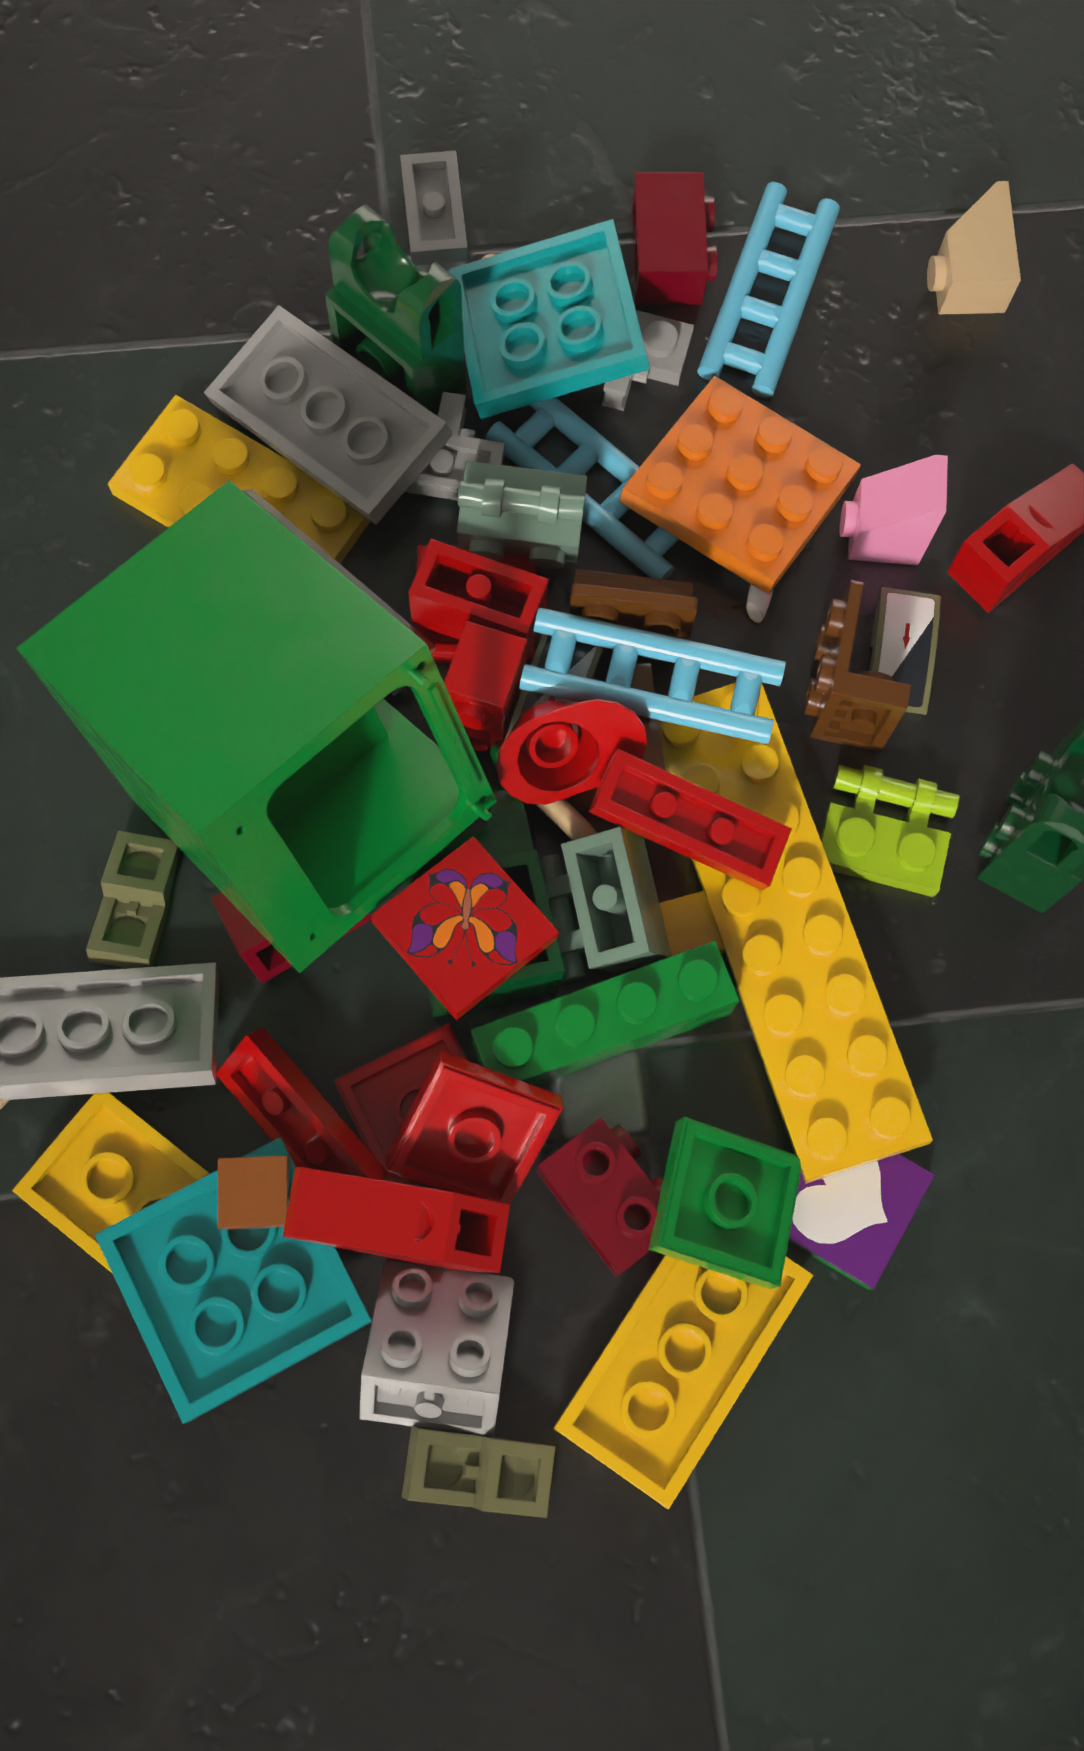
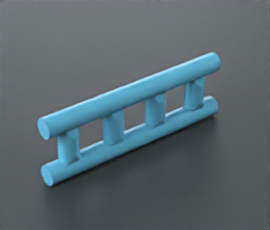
[697,182,840,398]
[486,397,679,580]
[519,607,786,744]

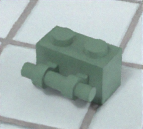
[457,461,587,568]
[539,827,671,982]

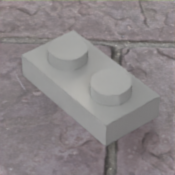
[400,151,468,266]

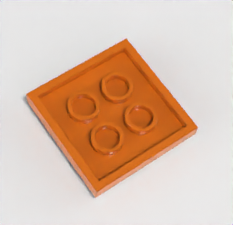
[619,376,861,595]

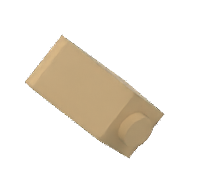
[927,181,1021,314]

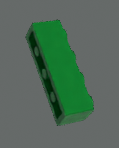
[471,941,740,1087]

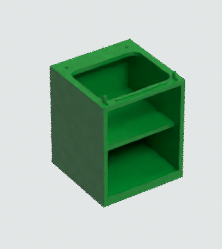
[16,480,497,974]

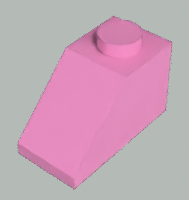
[840,455,948,566]

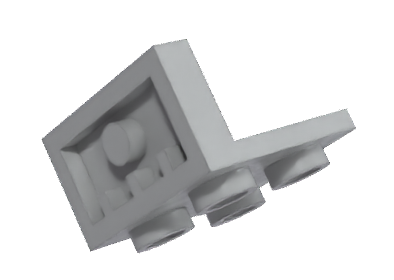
[360,1261,514,1438]

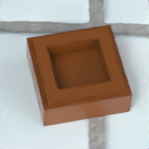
[218,1155,290,1230]

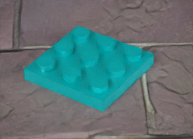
[448,219,650,419]
[95,1137,373,1424]

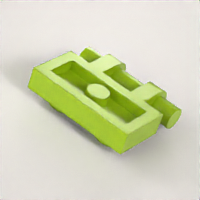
[820,765,959,897]

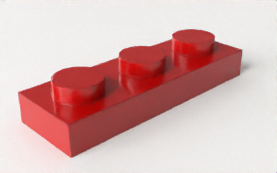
[589,749,792,891]
[216,1027,389,1180]

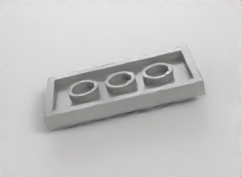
[204,305,453,525]
[0,962,220,1101]

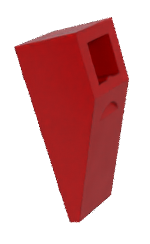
[947,463,1084,613]
[283,1167,510,1273]

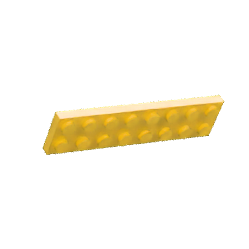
[659,683,933,1184]

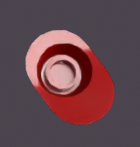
[496,699,647,805]

